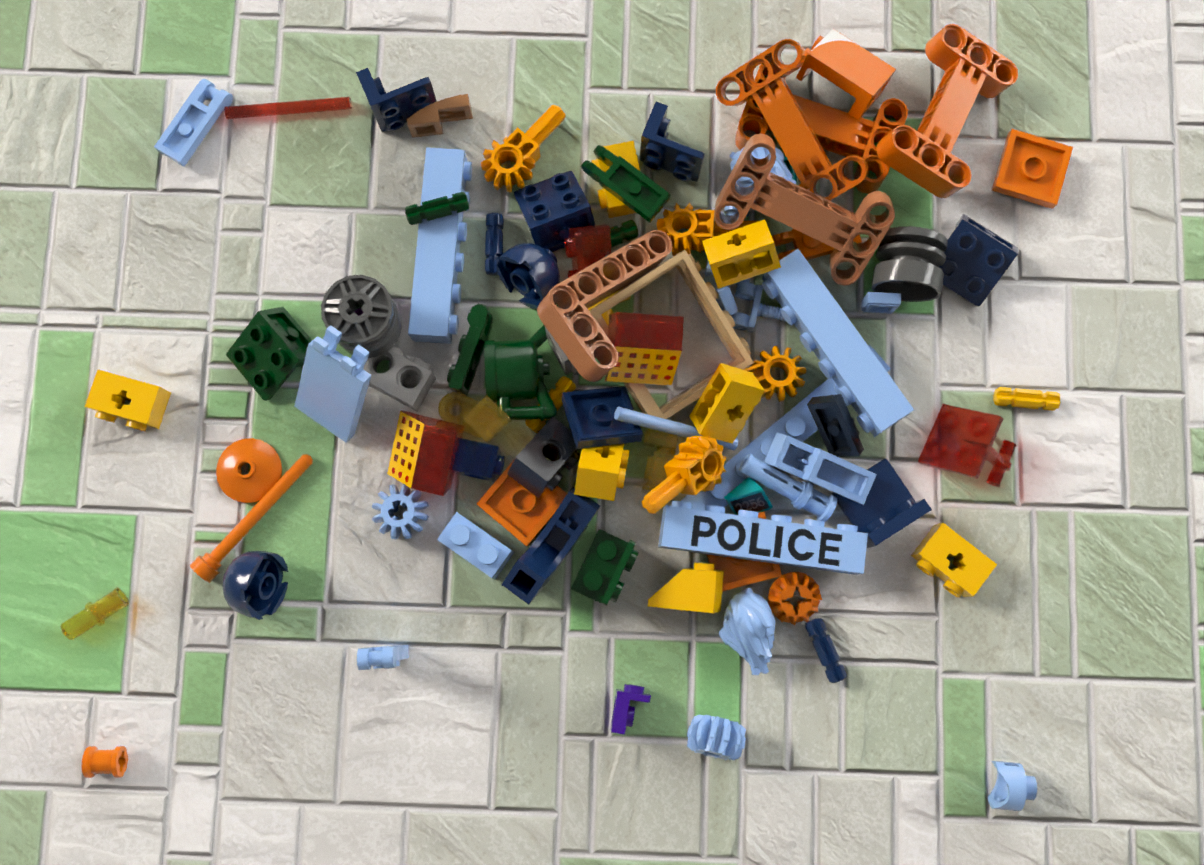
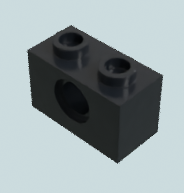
[507,417,581,498]

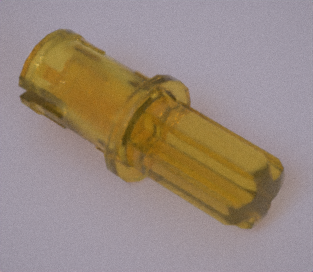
[60,587,129,640]

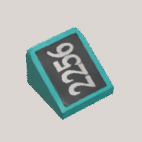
[724,477,773,515]

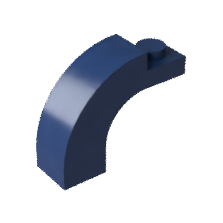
[502,487,600,605]

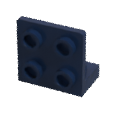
[356,68,437,132]
[639,101,705,182]
[514,171,598,252]
[939,214,1018,306]
[832,459,932,548]

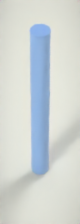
[614,407,738,450]

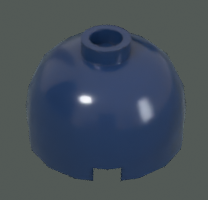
[496,243,560,309]
[222,551,288,620]

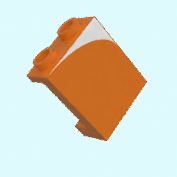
[796,29,896,120]

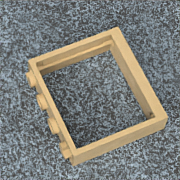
[589,250,754,419]

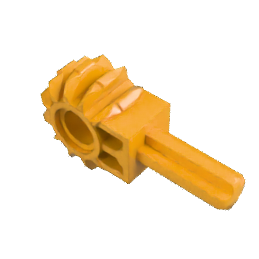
[481,105,566,193]
[656,203,758,256]
[743,346,806,402]
[641,436,727,514]

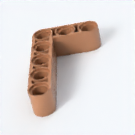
[537,230,672,382]

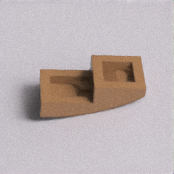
[407,94,473,138]

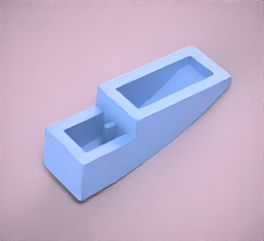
[764,432,877,505]

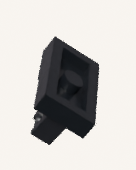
[807,394,864,457]

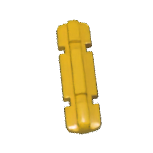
[525,376,576,433]
[993,387,1060,411]

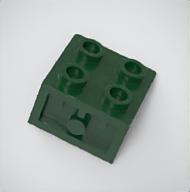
[226,307,312,401]
[571,529,639,606]

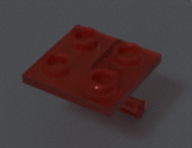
[918,404,1017,487]

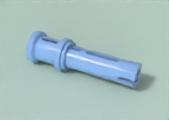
[739,453,837,522]

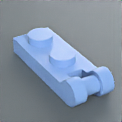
[154,79,233,167]
[357,645,409,670]

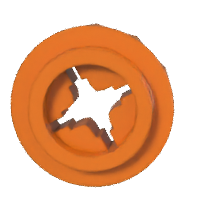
[768,572,822,625]

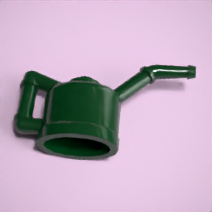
[484,303,560,422]

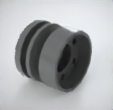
[871,226,948,302]
[321,275,402,358]

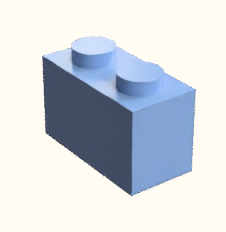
[437,512,515,580]

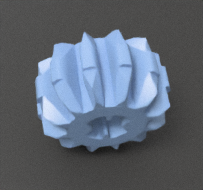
[372,484,429,540]
[687,714,746,760]

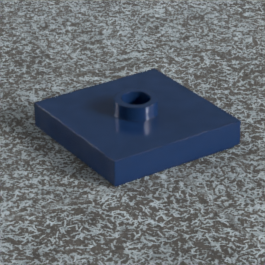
[562,386,643,449]

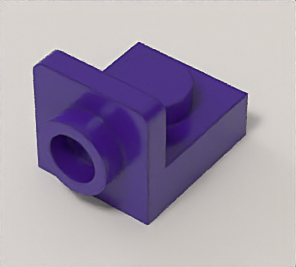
[610,684,651,735]

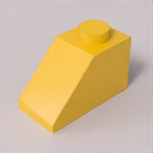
[647,562,724,614]

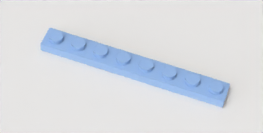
[681,344,891,511]

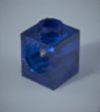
[452,438,505,482]

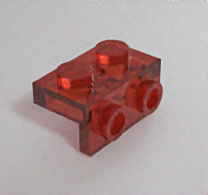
[565,224,612,293]

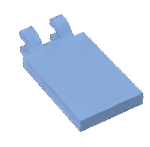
[294,325,372,443]

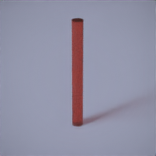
[224,96,352,119]

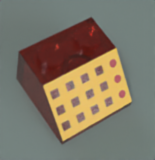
[605,312,684,385]
[387,410,465,496]

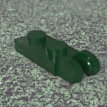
[581,145,671,223]
[447,303,494,397]

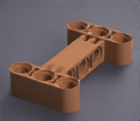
[715,134,895,286]

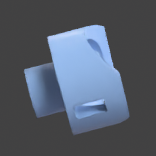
[988,761,1037,811]

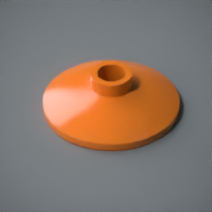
[216,438,282,503]

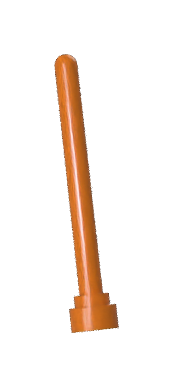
[190,454,313,583]

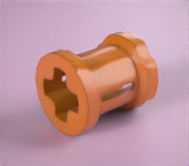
[82,746,128,778]

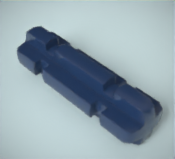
[485,213,504,276]
[805,618,847,683]

